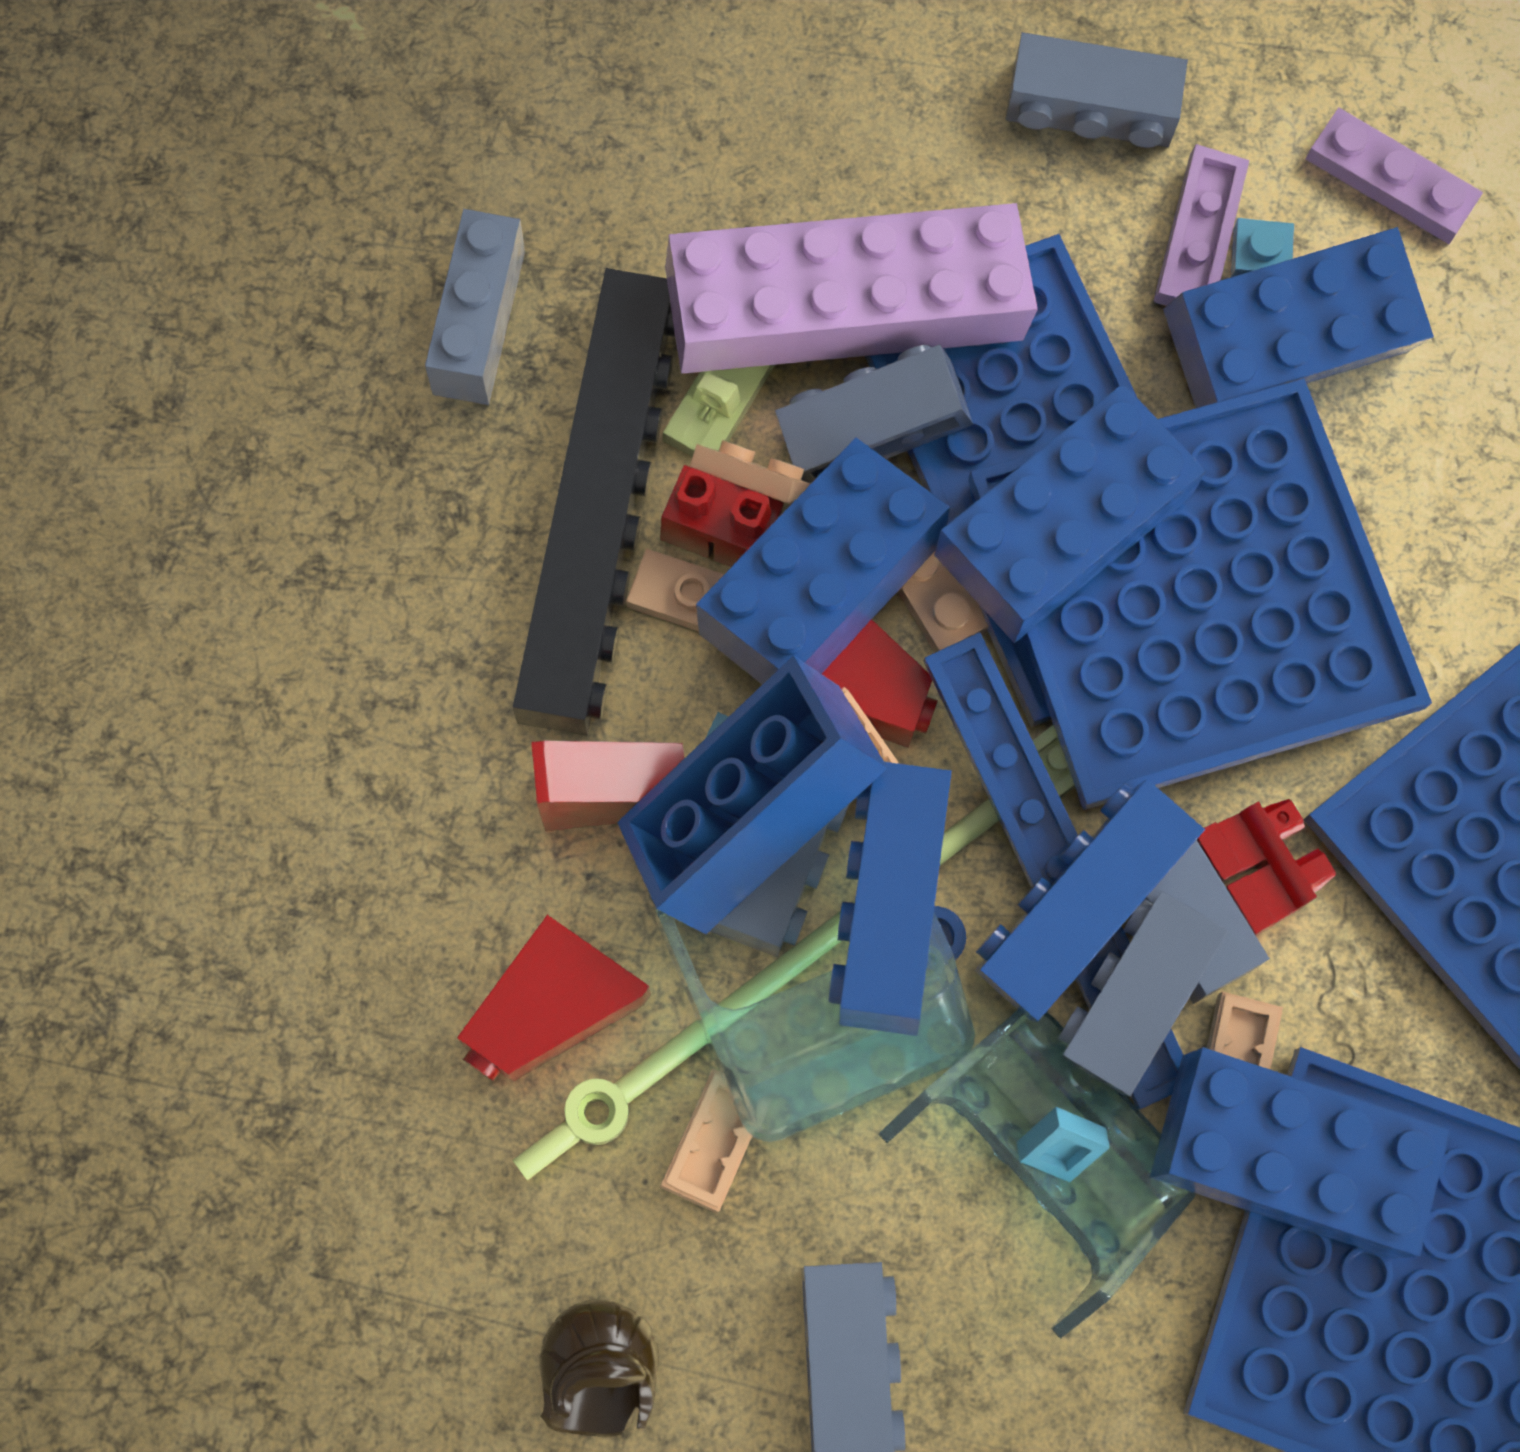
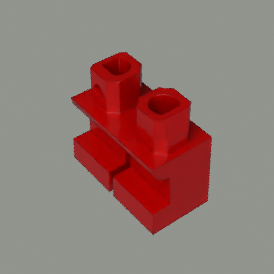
[660,465,784,567]
[1197,799,1336,936]

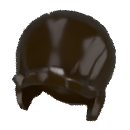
[539,1299,659,1437]

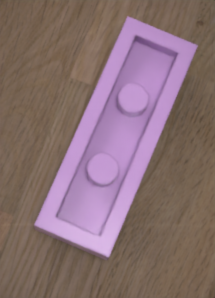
[1306,107,1483,244]
[1153,144,1249,306]

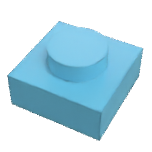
[1231,218,1294,277]
[1017,1107,1110,1182]

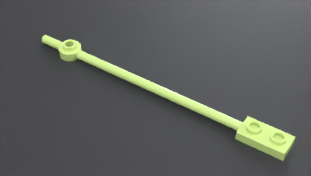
[513,725,1075,1181]

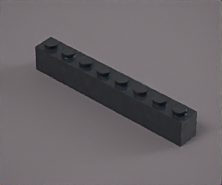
[513,268,675,736]

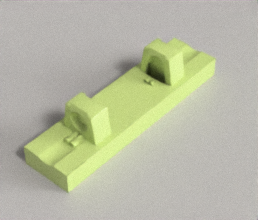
[663,365,775,457]

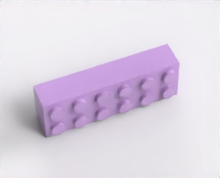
[665,203,1038,374]

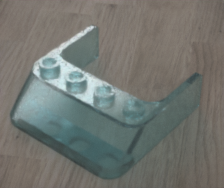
[655,908,975,1142]
[878,1010,1196,1339]

